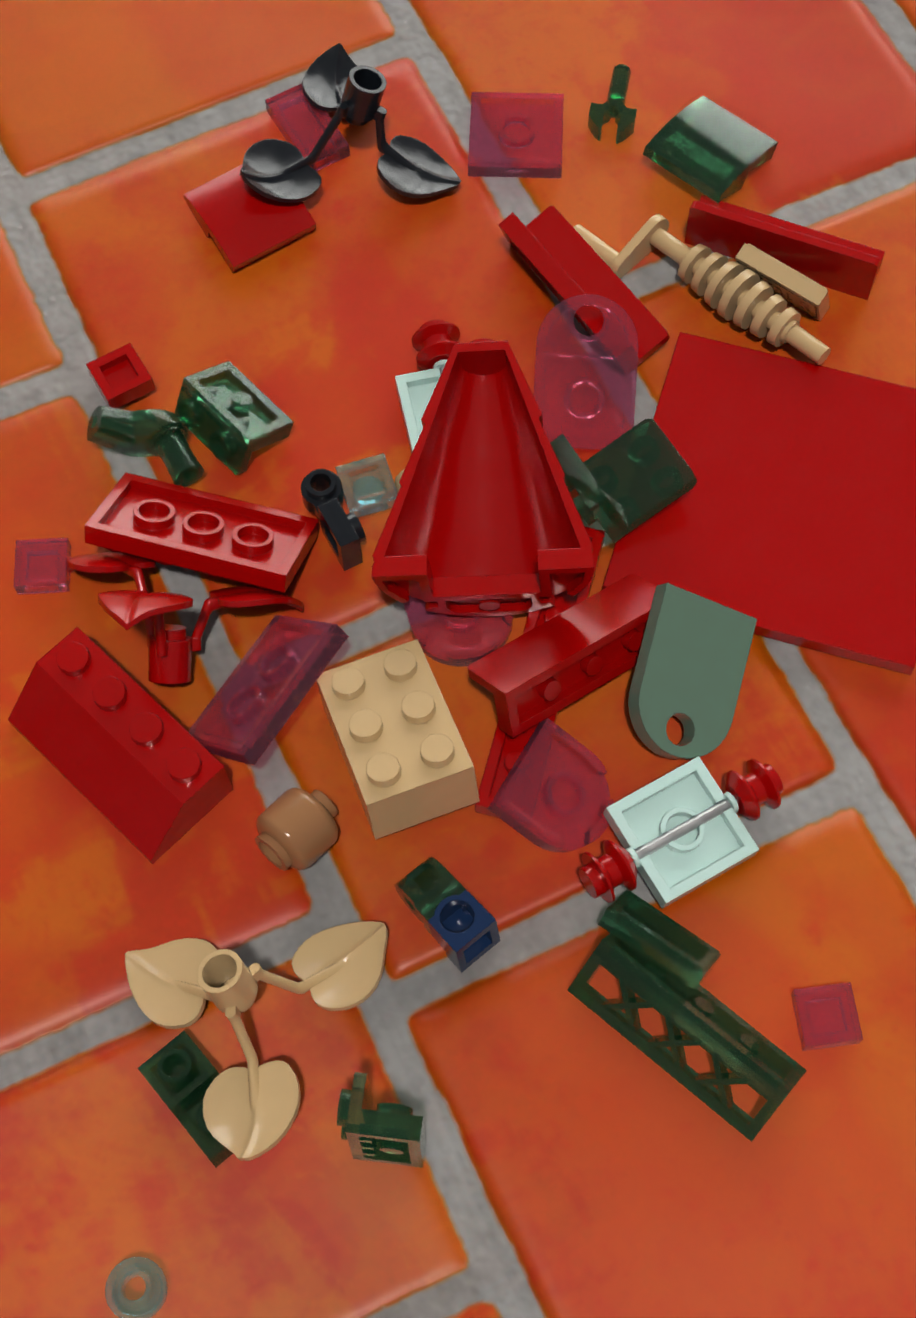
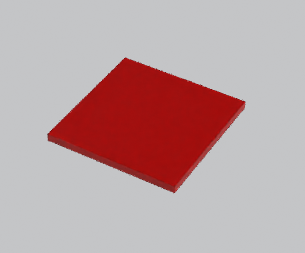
[602,332,916,675]

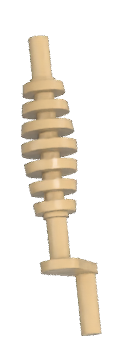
[573,214,831,365]

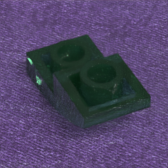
[138,1031,233,1168]

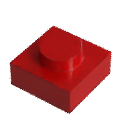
[86,343,155,411]

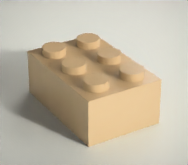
[315,639,480,840]

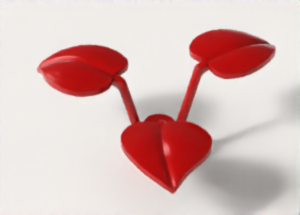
[65,551,303,684]

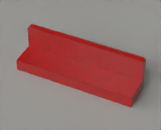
[684,195,885,300]
[498,206,670,376]
[467,574,656,738]

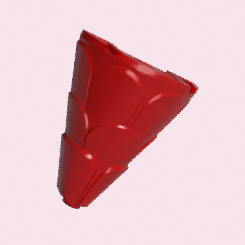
[372,338,594,617]

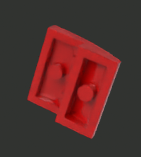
[183,165,316,273]

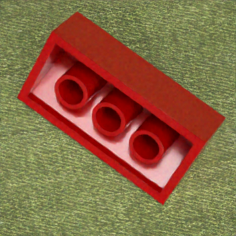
[8,627,233,864]

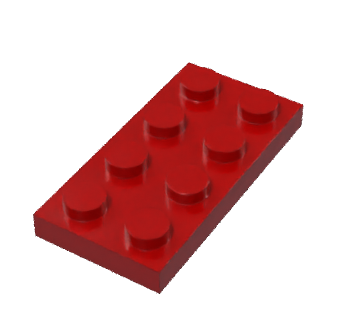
[84,472,319,593]

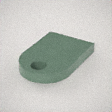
[628,583,757,759]

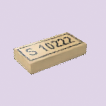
[735,243,830,321]

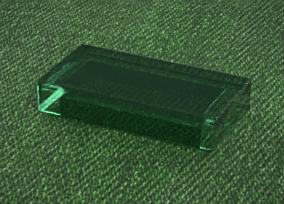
[598,890,721,990]

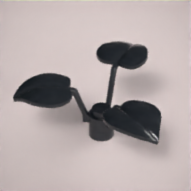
[239,43,461,203]

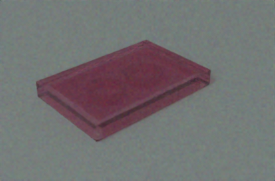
[188,615,349,766]

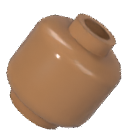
[255,788,338,871]

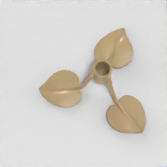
[125,921,388,1161]

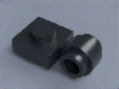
[301,469,366,571]

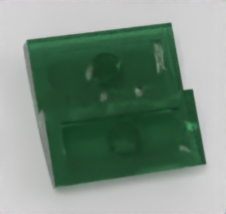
[643,96,778,203]

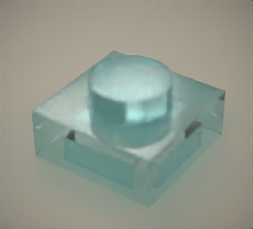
[335,453,398,518]

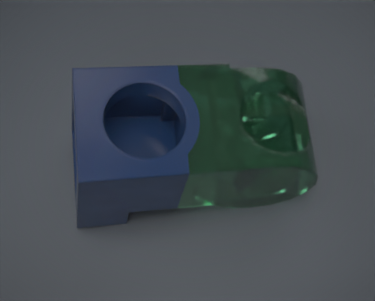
[395,857,501,973]

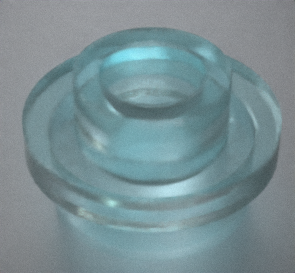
[105,1257,168,1318]

